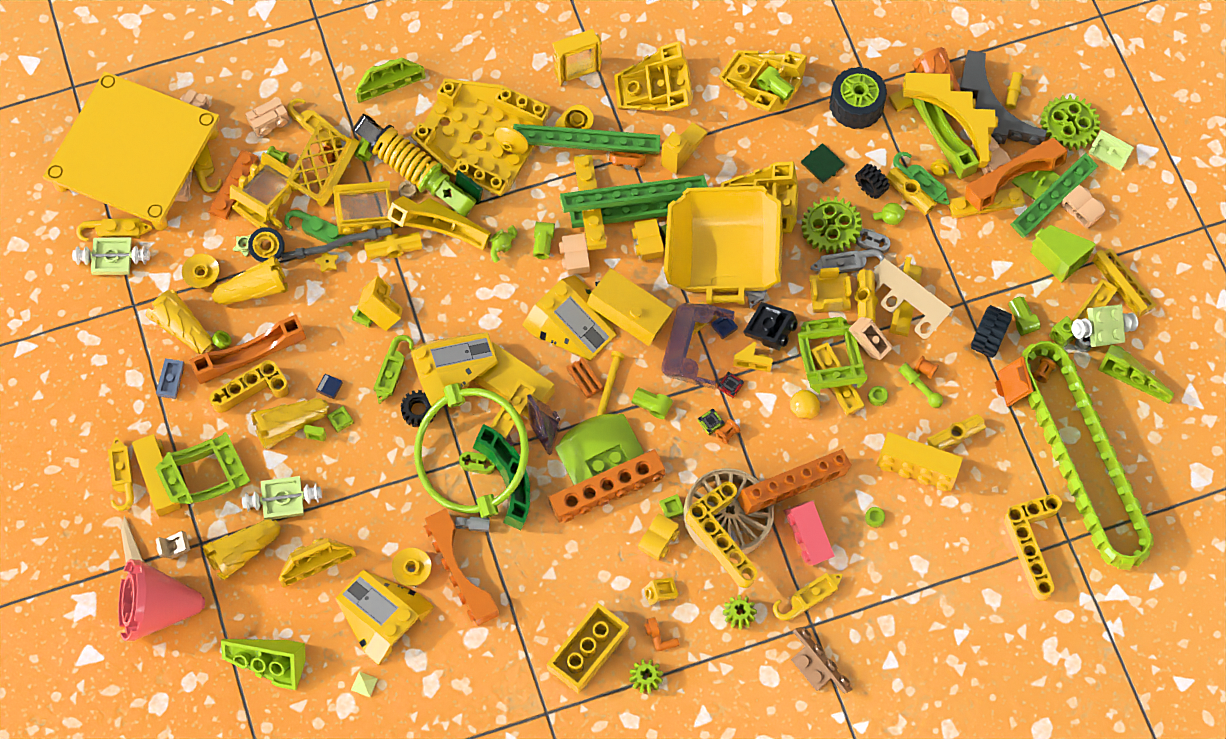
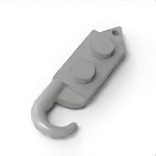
[810,249,885,273]

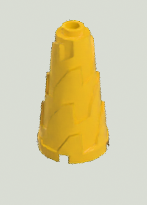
[212,256,288,305]
[146,289,215,354]
[251,398,330,449]
[203,519,281,580]

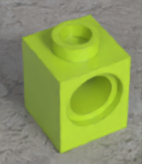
[1049,316,1076,348]

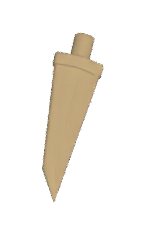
[121,516,145,573]

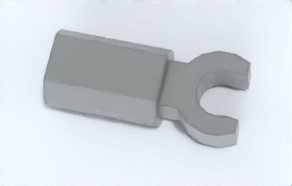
[455,517,490,532]

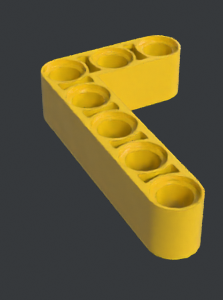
[686,482,758,588]
[1004,494,1062,601]

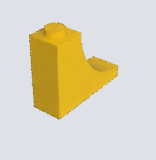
[661,122,707,175]

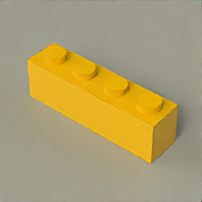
[131,434,182,517]

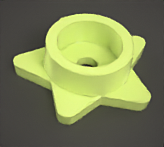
[233,234,251,257]

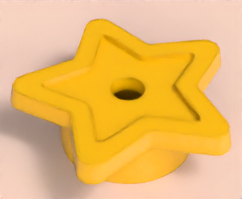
[315,252,339,273]

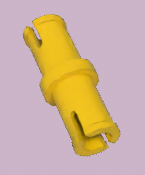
[1005,72,1024,109]

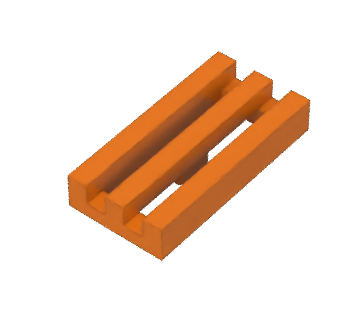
[566,357,603,399]

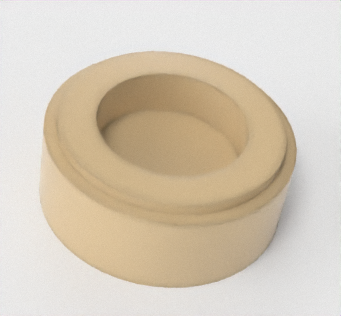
[398,181,417,200]

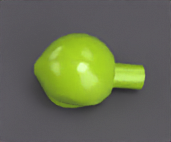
[873,203,905,225]

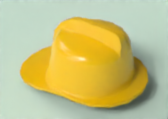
[554,104,594,129]

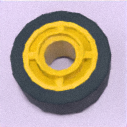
[248,227,285,262]

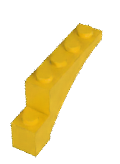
[387,196,492,251]

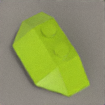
[355,57,426,103]

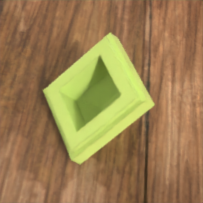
[351,671,378,697]

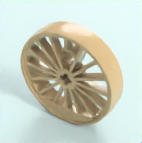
[683,468,774,555]

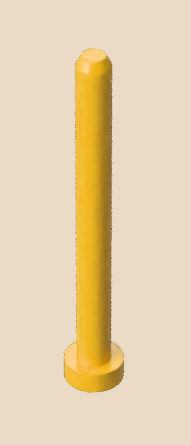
[596,351,625,416]

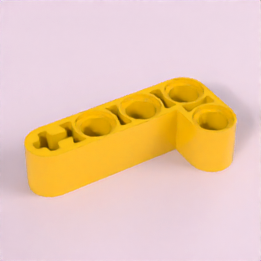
[209,360,289,413]

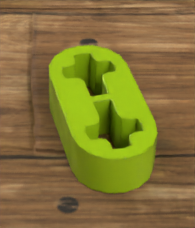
[459,452,496,475]

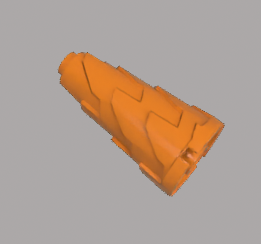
[912,47,961,117]

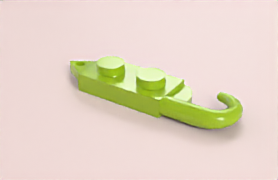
[373,335,414,404]

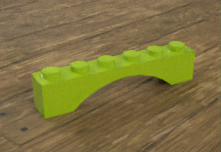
[911,98,979,180]

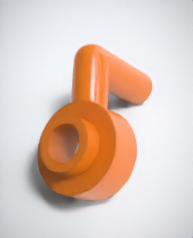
[644,617,679,651]

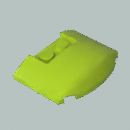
[555,414,644,485]

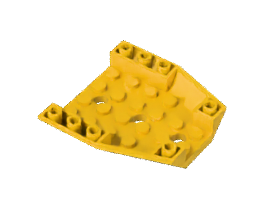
[411,78,551,196]

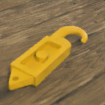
[287,98,342,147]
[194,143,222,193]
[76,218,152,241]
[108,437,134,511]
[773,573,843,621]

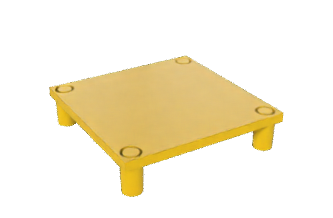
[43,71,220,231]

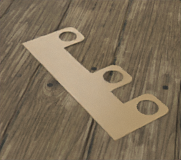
[873,258,953,339]

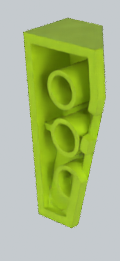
[1098,344,1174,404]
[221,639,306,690]

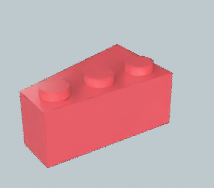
[783,501,835,565]

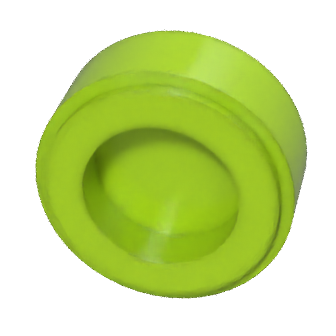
[212,330,232,349]
[868,386,888,406]
[865,507,885,528]

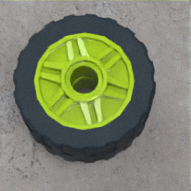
[829,67,887,129]

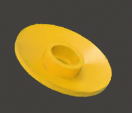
[494,126,528,154]
[181,253,220,289]
[392,548,431,586]

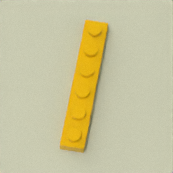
[574,155,607,250]

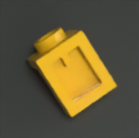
[644,577,679,606]

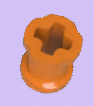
[914,355,939,380]
[1032,358,1056,383]
[715,419,741,444]

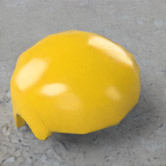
[790,390,821,419]

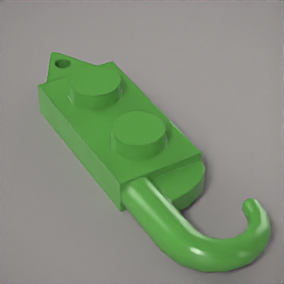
[893,152,949,205]
[284,210,352,249]

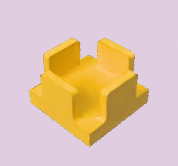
[809,267,852,313]

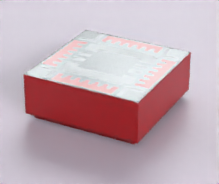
[717,372,744,398]

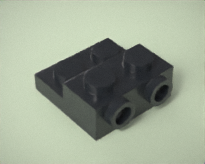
[743,302,798,351]

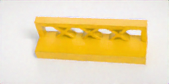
[1092,248,1157,318]
[889,256,923,337]

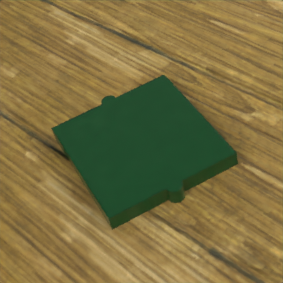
[801,143,845,184]
[455,170,483,204]

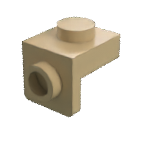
[156,531,190,559]

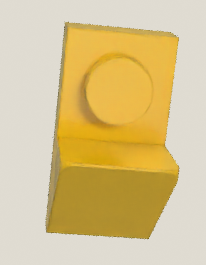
[733,342,773,372]

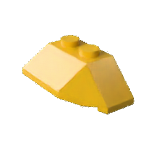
[279,538,357,588]

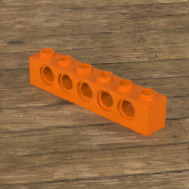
[548,449,665,523]
[737,449,852,515]

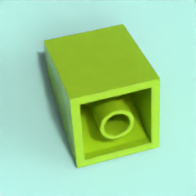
[1030,225,1096,283]

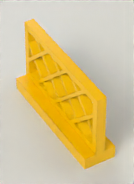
[286,121,360,207]

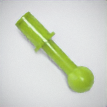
[898,362,944,408]

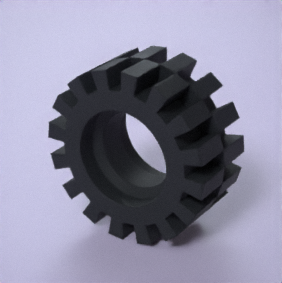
[855,164,890,199]
[401,390,436,427]

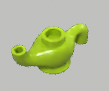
[489,225,518,263]

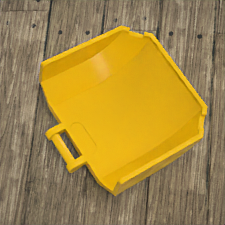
[664,186,783,305]

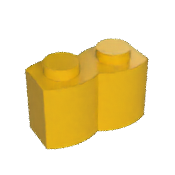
[631,219,664,261]
[638,513,680,561]

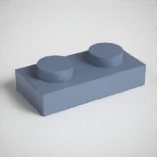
[156,358,185,399]

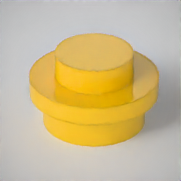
[930,159,949,176]

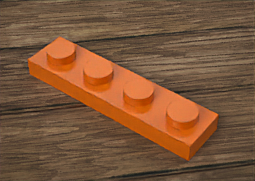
[209,150,259,220]

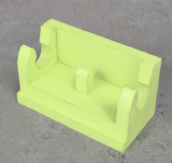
[1088,130,1134,171]

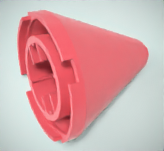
[118,559,205,641]

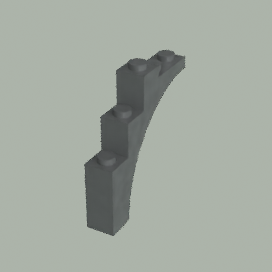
[960,50,1046,145]

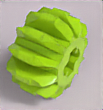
[723,594,757,630]
[629,659,663,694]

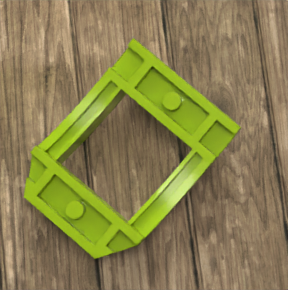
[798,316,868,394]
[155,432,251,504]

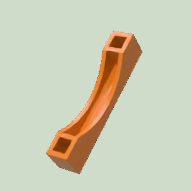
[965,137,1068,211]
[189,314,306,384]
[423,508,499,626]

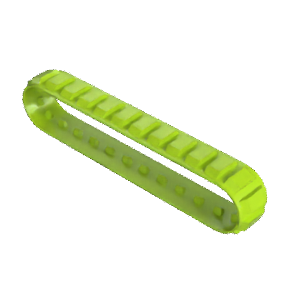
[1021,341,1154,570]

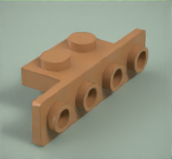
[791,627,852,694]

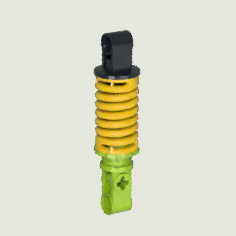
[352,114,477,217]

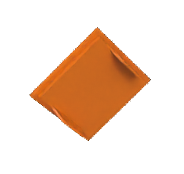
[995,356,1034,407]

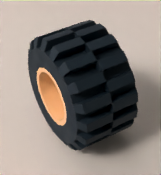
[971,305,1012,358]

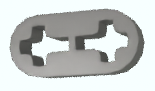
[856,229,891,254]

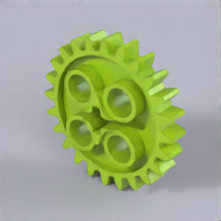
[1040,95,1101,151]
[801,196,862,254]

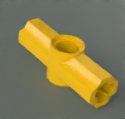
[885,167,937,215]
[364,232,423,260]
[854,269,878,323]
[926,413,986,450]

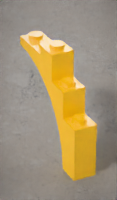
[903,73,998,168]

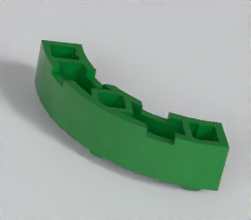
[473,424,530,531]

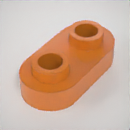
[609,151,646,168]

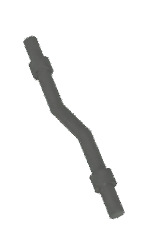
[282,227,393,260]

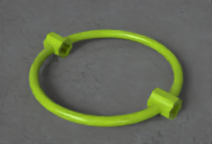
[414,383,529,518]

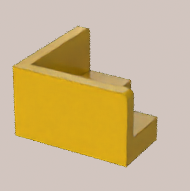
[357,275,403,331]

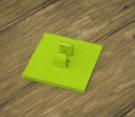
[1011,170,1060,200]

